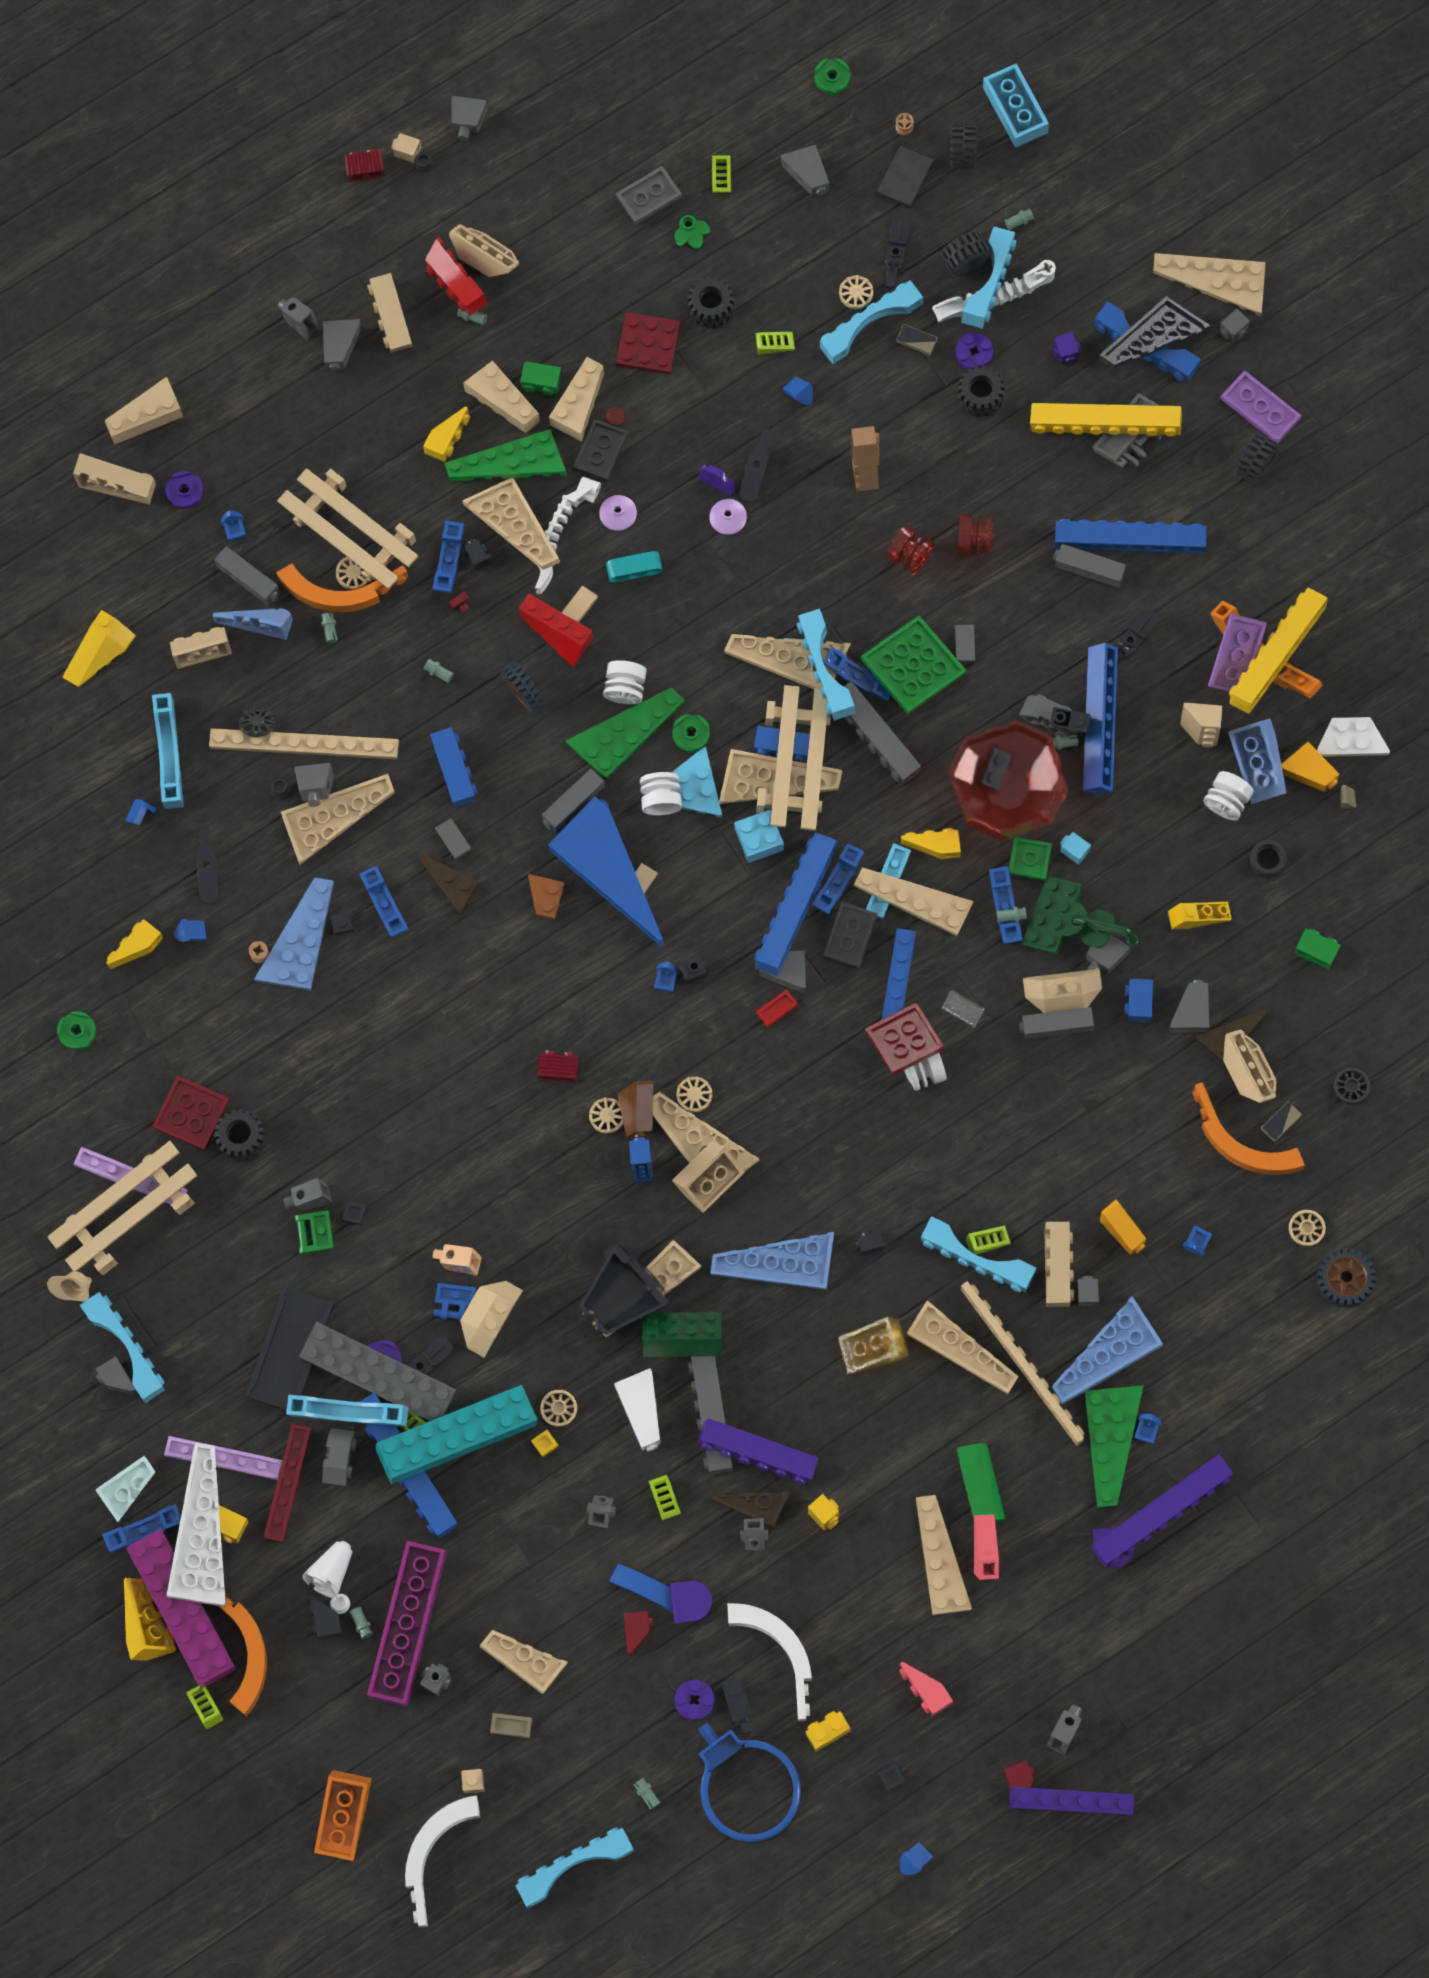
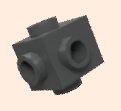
[586,1495,616,1528]
[740,1518,768,1551]
[420,1663,451,1697]

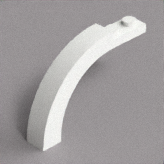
[727,1603,812,1722]
[405,1796,480,1928]

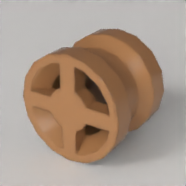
[895,113,914,136]
[249,941,269,963]

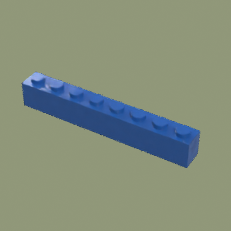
[1055,519,1206,554]
[1083,643,1118,796]
[754,832,837,976]
[360,1393,458,1539]

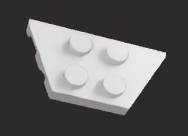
[1317,717,1390,757]

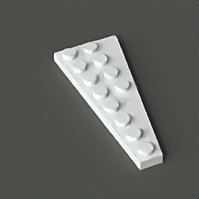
[167,1443,225,1607]

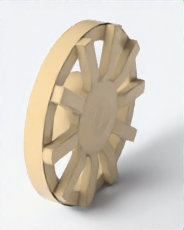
[839,275,874,309]
[336,557,369,590]
[676,1077,713,1112]
[589,1097,623,1134]
[1289,1210,1326,1246]
[540,1390,577,1427]

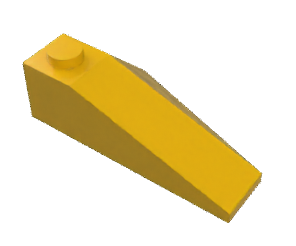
[63,610,136,687]
[124,1578,176,1661]

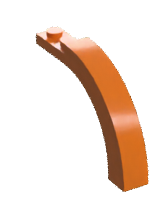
[276,563,409,612]
[1210,601,1323,698]
[1192,1082,1305,1175]
[218,1596,267,1717]

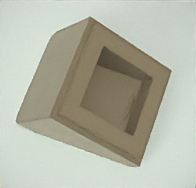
[1340,785,1356,809]

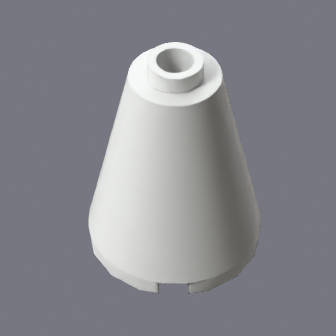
[303,1541,352,1598]

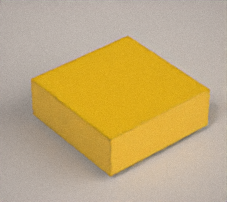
[531,1429,558,1457]

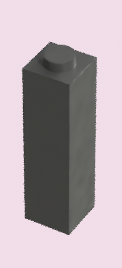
[1053,544,1126,588]
[214,546,280,605]
[542,769,605,833]
[1019,1007,1094,1039]

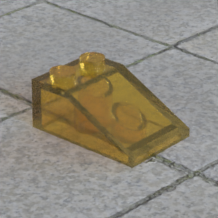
[838,1317,909,1374]

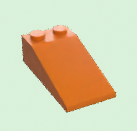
[314,1770,372,1861]

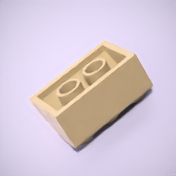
[170,627,232,669]
[1180,703,1222,747]
[672,1140,745,1213]

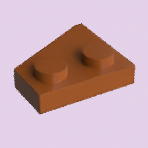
[528,874,565,920]

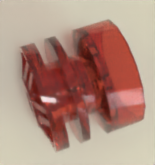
[958,514,994,555]
[886,525,934,575]

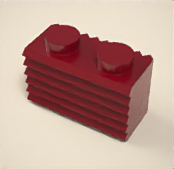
[344,149,385,182]
[537,1050,579,1083]

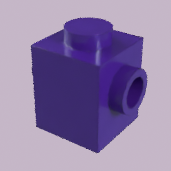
[1053,332,1081,364]

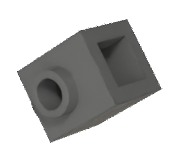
[1220,309,1250,342]
[1077,1276,1099,1306]

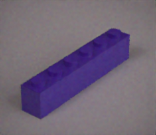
[697,1418,818,1484]
[1010,1787,1134,1815]

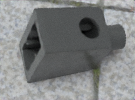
[452,96,487,141]
[278,297,320,340]
[295,763,334,807]
[1086,934,1130,974]
[283,1178,333,1211]
[1047,1705,1082,1755]

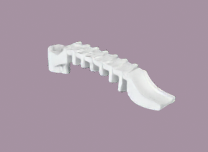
[932,260,1056,323]
[535,477,601,594]

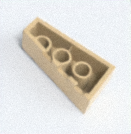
[367,273,412,353]
[549,357,604,442]
[464,361,540,433]
[105,377,183,445]
[73,453,156,505]
[1045,1222,1074,1307]

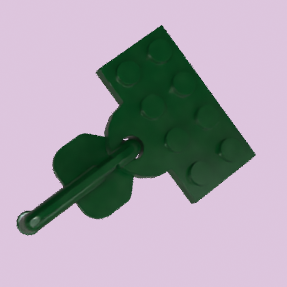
[1021,876,1139,955]

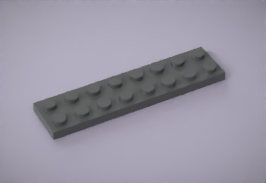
[299,1322,457,1421]

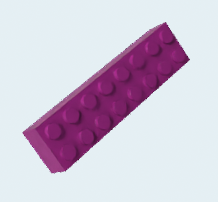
[126,1529,237,1689]
[367,1541,447,1707]

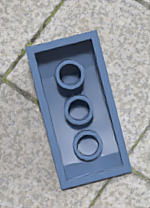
[1228,718,1286,804]

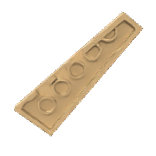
[854,868,973,936]
[592,1240,701,1338]
[907,1301,1018,1394]
[916,1495,972,1616]

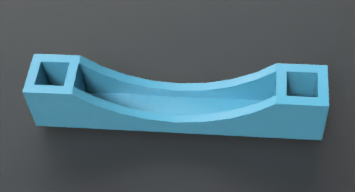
[961,227,1017,329]
[820,281,923,364]
[797,609,856,721]
[152,693,184,809]
[921,1216,1036,1293]
[80,1292,165,1403]
[286,1395,409,1427]
[515,1827,634,1909]

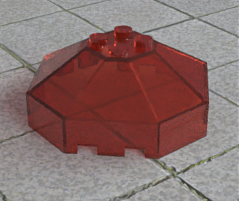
[949,720,1068,841]

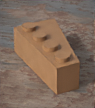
[852,426,880,492]

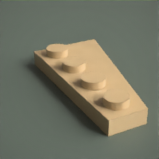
[480,1630,567,1694]

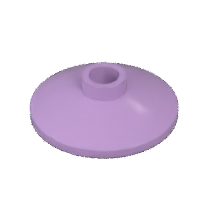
[599,495,637,531]
[710,499,747,535]

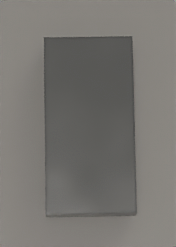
[955,625,975,663]
[435,818,471,860]

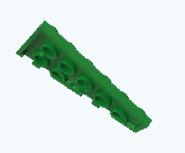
[444,429,567,482]
[565,688,685,780]
[1085,1385,1144,1508]

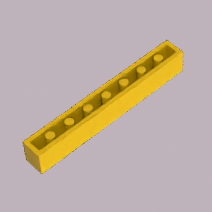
[1030,403,1182,436]
[1229,588,1327,714]

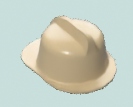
[47,1271,92,1302]

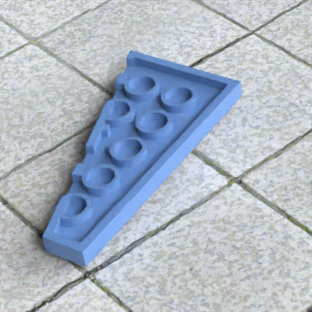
[254,878,334,991]
[710,1232,834,1290]
[1052,1296,1163,1405]

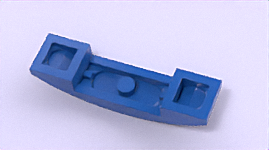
[432,521,464,593]
[823,647,891,701]
[812,843,864,915]
[360,866,408,938]
[989,866,1022,944]
[102,1504,181,1553]
[609,1564,673,1613]

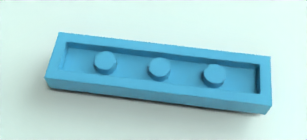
[866,843,911,920]

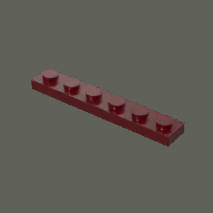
[264,1424,312,1543]

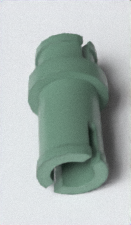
[1004,208,1034,230]
[457,309,487,325]
[321,613,338,643]
[424,659,454,683]
[1048,734,1078,750]
[997,907,1027,923]
[350,1607,373,1639]
[633,1778,661,1810]

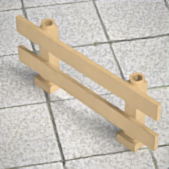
[277,468,418,589]
[756,685,831,831]
[48,1141,197,1275]

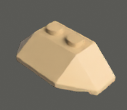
[449,224,519,277]
[1023,969,1102,1013]
[1223,1030,1276,1103]
[460,1281,523,1358]

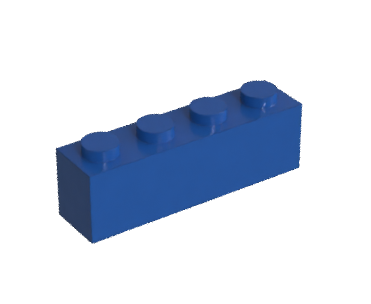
[430,727,478,808]
[629,1137,654,1183]

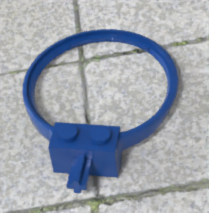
[698,1723,801,1842]

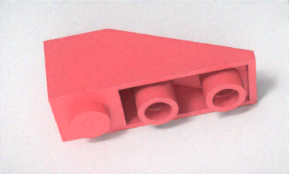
[974,1515,999,1580]
[899,1662,953,1716]

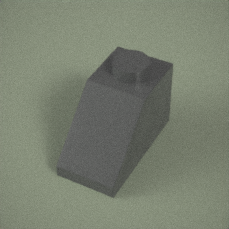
[96,1357,138,1395]

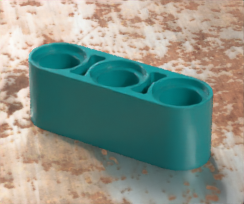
[606,551,662,583]

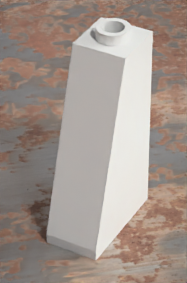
[614,1368,660,1452]

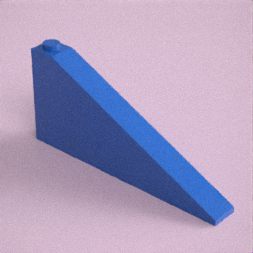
[548,797,664,947]

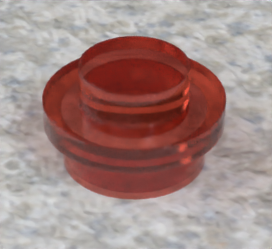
[607,407,625,426]

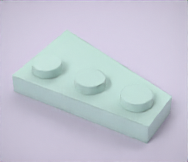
[96,1456,155,1522]

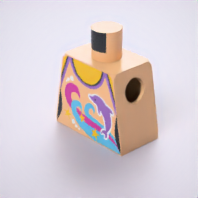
[433,1244,482,1276]

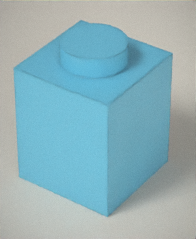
[1060,832,1091,865]

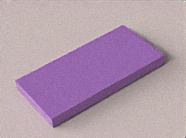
[1220,370,1302,443]
[1208,613,1267,692]

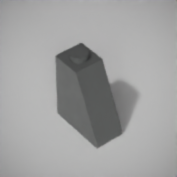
[781,145,829,196]
[323,319,362,371]
[755,951,806,993]
[1169,980,1209,1033]

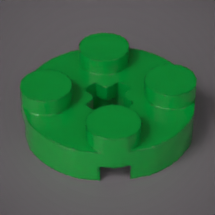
[814,58,851,96]
[672,714,710,753]
[57,1011,96,1050]

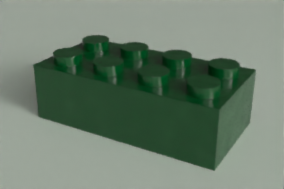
[642,1312,722,1357]

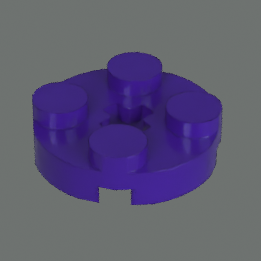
[956,333,993,370]
[166,471,204,509]
[675,1679,714,1720]

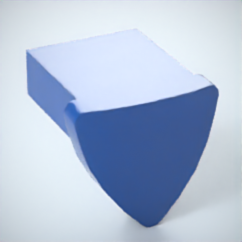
[783,377,813,405]
[221,510,247,542]
[125,799,157,826]
[174,919,207,942]
[654,962,680,993]
[1182,1226,1212,1257]
[1134,1414,1162,1445]
[900,1842,933,1875]

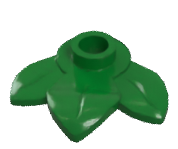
[675,215,710,249]

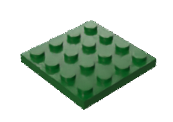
[860,616,967,714]

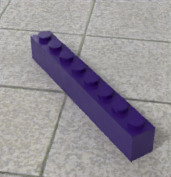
[1091,1454,1233,1567]

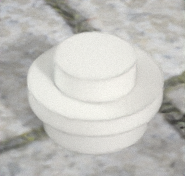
[330,1594,350,1614]

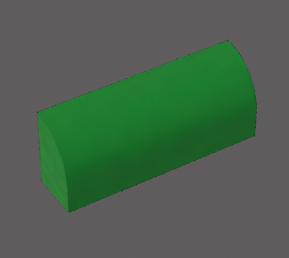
[957,1443,1006,1523]

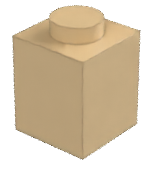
[391,133,421,163]
[461,1769,485,1794]

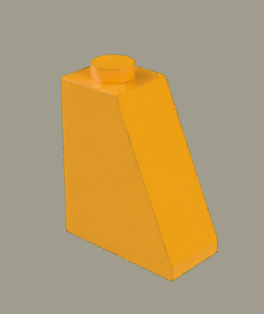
[1281,742,1339,792]
[1100,1200,1146,1255]

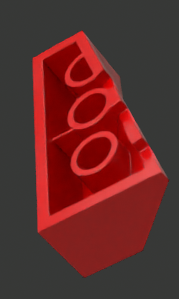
[425,237,487,316]
[519,594,593,668]

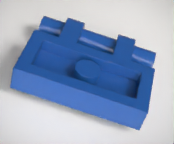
[433,1283,477,1321]

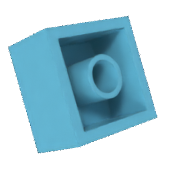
[734,810,784,863]

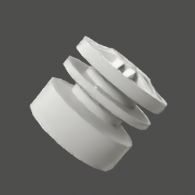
[603,661,647,704]
[1203,771,1254,820]
[640,772,682,815]
[904,1053,947,1091]

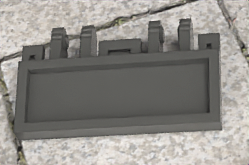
[1093,393,1162,468]

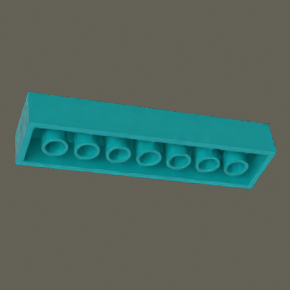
[376,1385,537,1484]

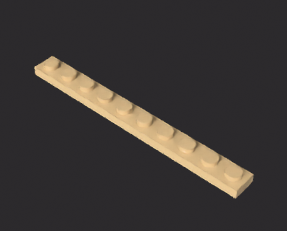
[209,729,399,759]
[961,1281,1084,1446]

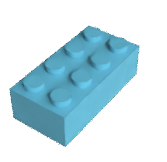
[983,64,1049,148]

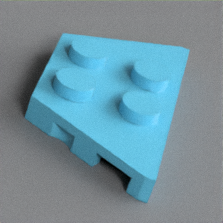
[673,747,722,818]

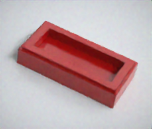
[756,989,798,1028]

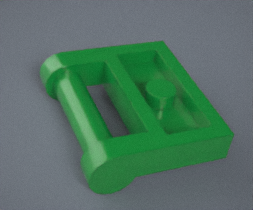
[294,1210,334,1255]

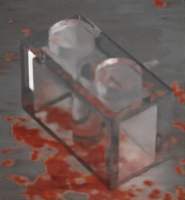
[941,990,986,1027]

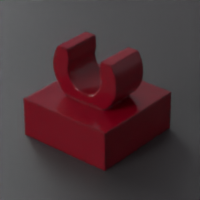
[448,591,469,613]

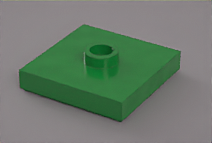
[1009,837,1052,881]

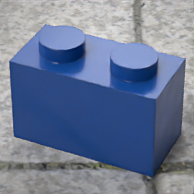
[1124,979,1153,1022]

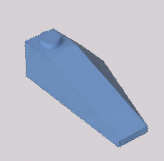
[213,609,293,640]

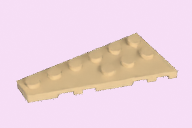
[1153,253,1266,316]
[463,478,560,570]
[724,634,850,689]
[719,749,842,804]
[281,774,395,865]
[653,1092,760,1172]

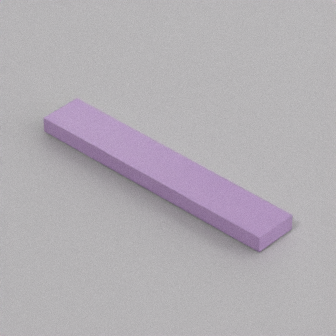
[74,1147,187,1204]
[164,1436,283,1480]

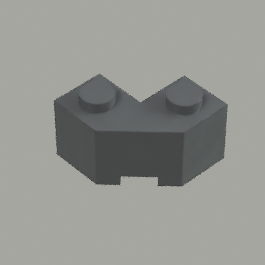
[1019,694,1071,737]
[322,1428,357,1486]

